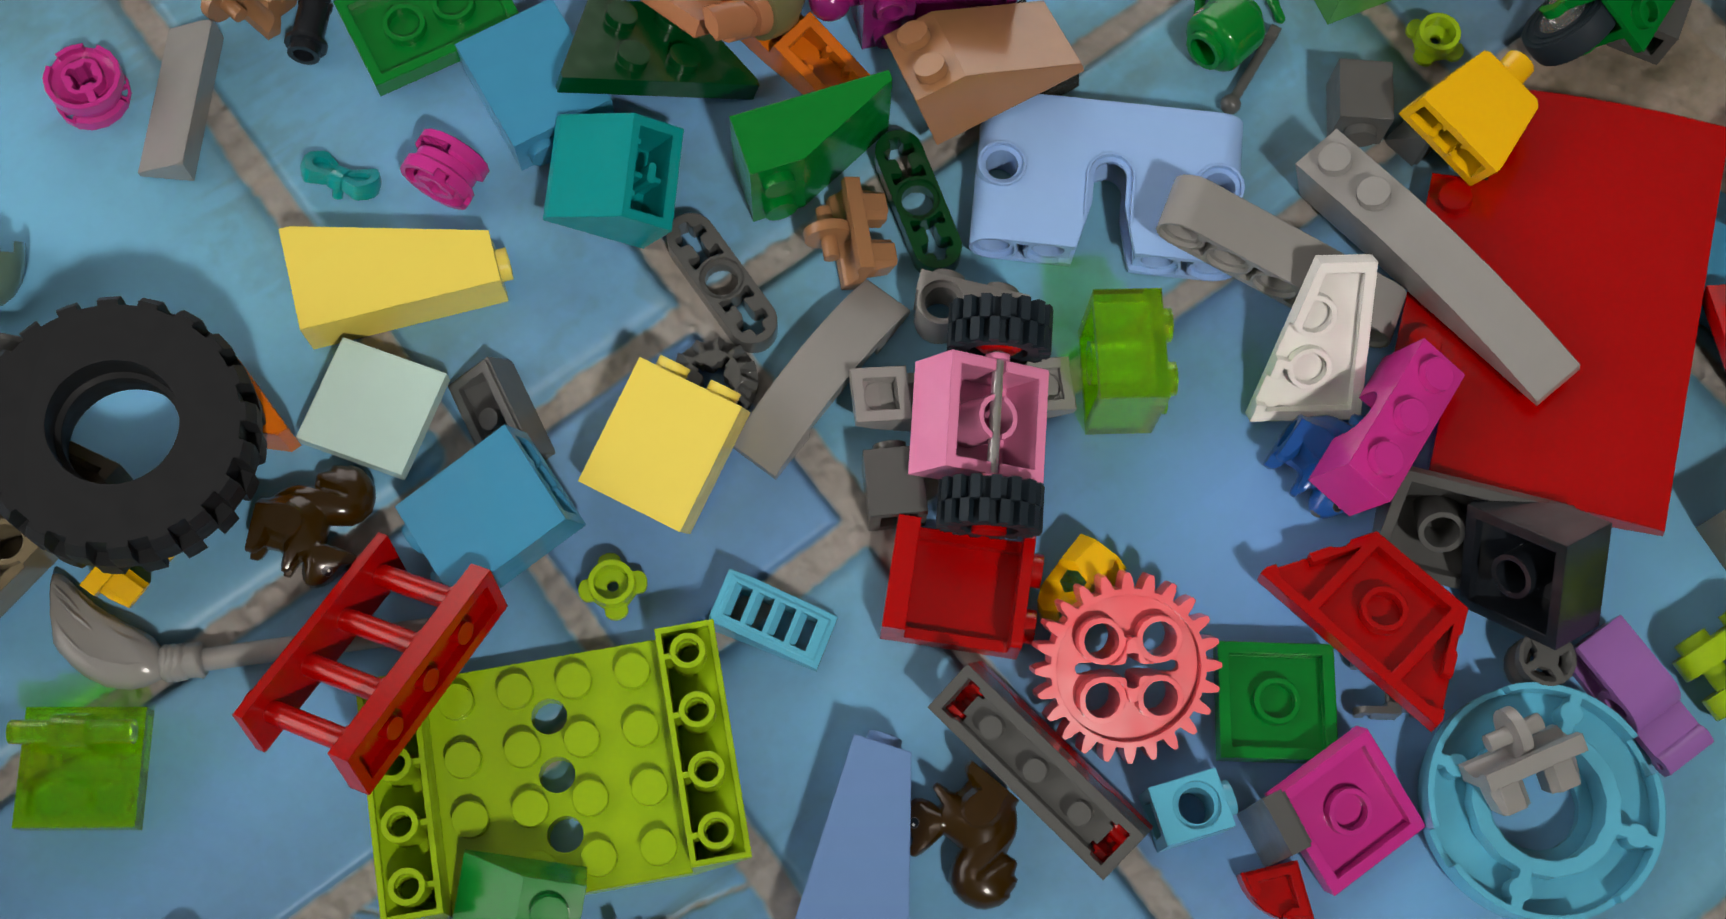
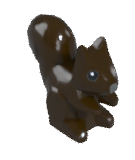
[245,465,376,588]
[910,760,1019,910]

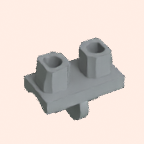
[1458,706,1588,816]

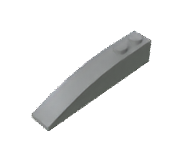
[1295,129,1580,406]

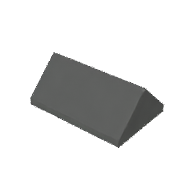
[1372,466,1575,589]

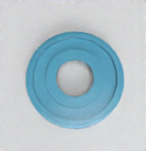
[1417,682,1666,919]

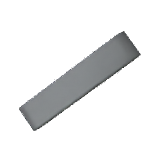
[1156,174,1407,348]

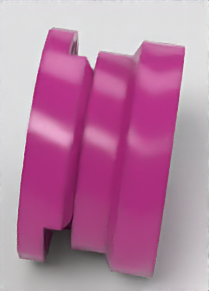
[42,43,132,130]
[400,128,490,210]

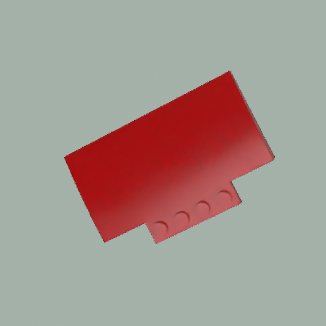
[1394,89,1726,536]

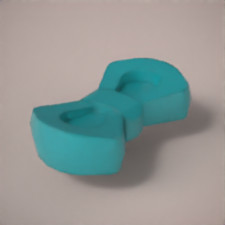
[300,151,382,201]

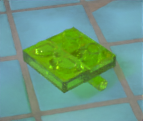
[6,707,154,831]

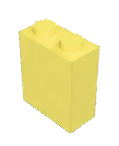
[578,355,751,534]

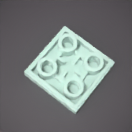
[296,337,450,480]

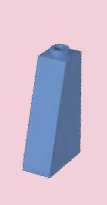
[795,730,912,919]

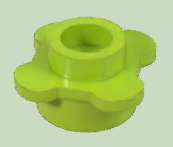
[1405,13,1464,67]
[578,553,648,621]

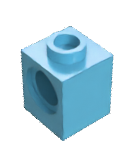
[1138,767,1238,853]

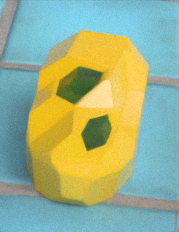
[1037,533,1127,622]

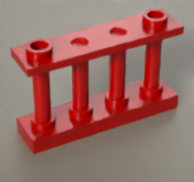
[232,532,508,795]

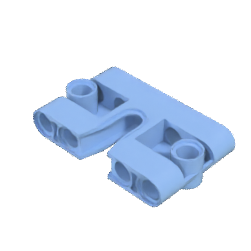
[969,94,1245,281]

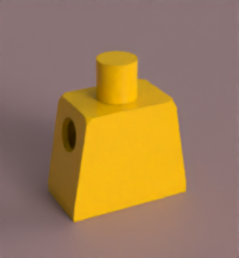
[1398,50,1538,186]

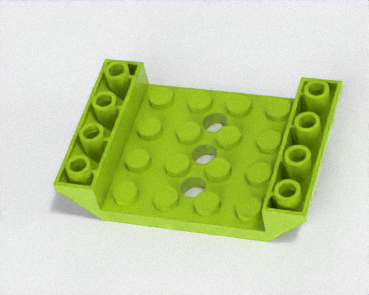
[356,619,752,919]

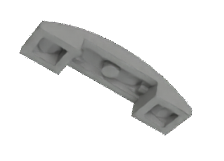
[733,279,910,480]
[848,356,1077,431]

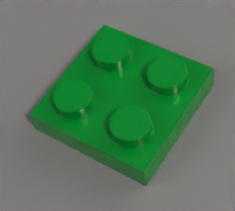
[1213,641,1338,764]

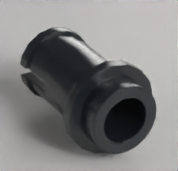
[284,0,333,65]

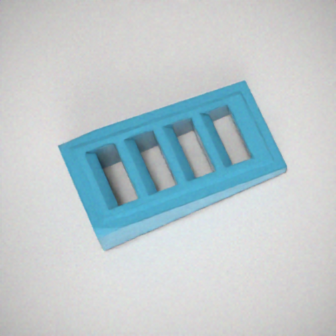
[708,569,838,672]

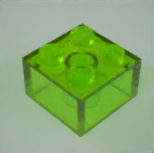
[1078,288,1178,435]

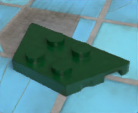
[556,0,760,100]

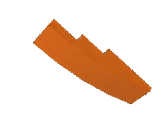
[721,0,870,95]

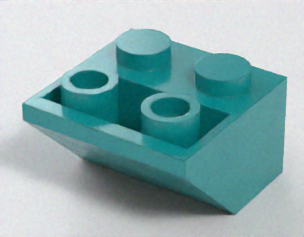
[543,113,684,249]

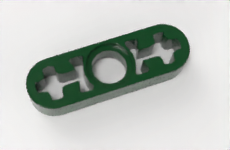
[874,130,962,273]

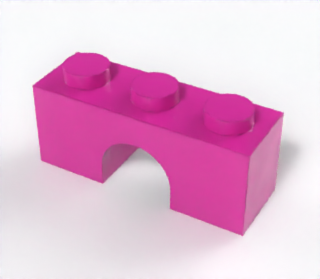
[1308,338,1465,517]

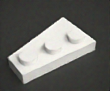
[1245,254,1378,422]

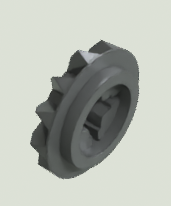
[676,337,759,410]

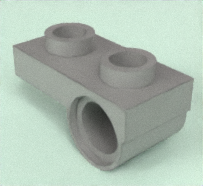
[913,269,1030,344]

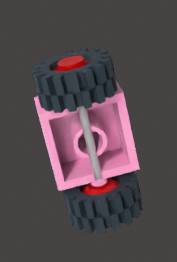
[908,293,1054,539]

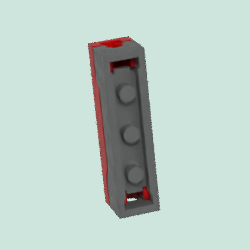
[928,660,1153,880]

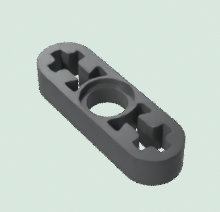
[666,213,778,353]

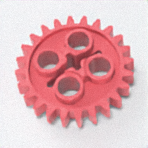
[1029,570,1222,764]

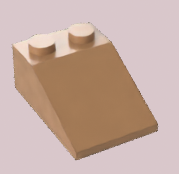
[883,0,1084,145]

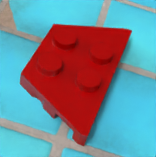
[1257,531,1468,733]

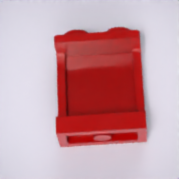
[880,514,1044,660]

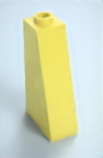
[279,226,514,350]

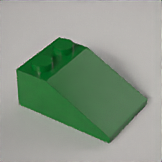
[729,70,893,222]

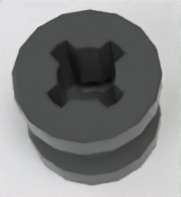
[1504,636,1577,686]

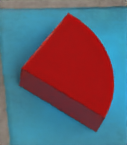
[1236,860,1314,919]

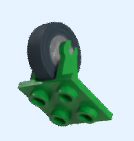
[1521,0,1675,66]

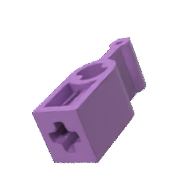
[1572,615,1714,777]

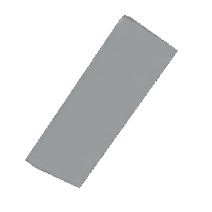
[138,20,224,181]

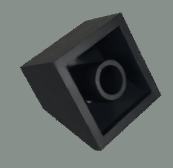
[1459,501,1612,650]

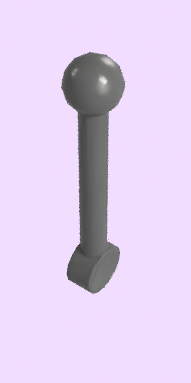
[1220,24,1282,114]

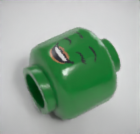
[1186,0,1266,72]

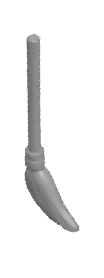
[49,573,429,690]

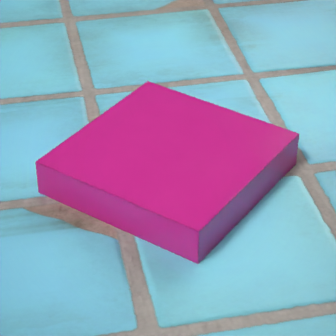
[1265,726,1425,896]

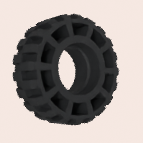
[0,296,267,574]

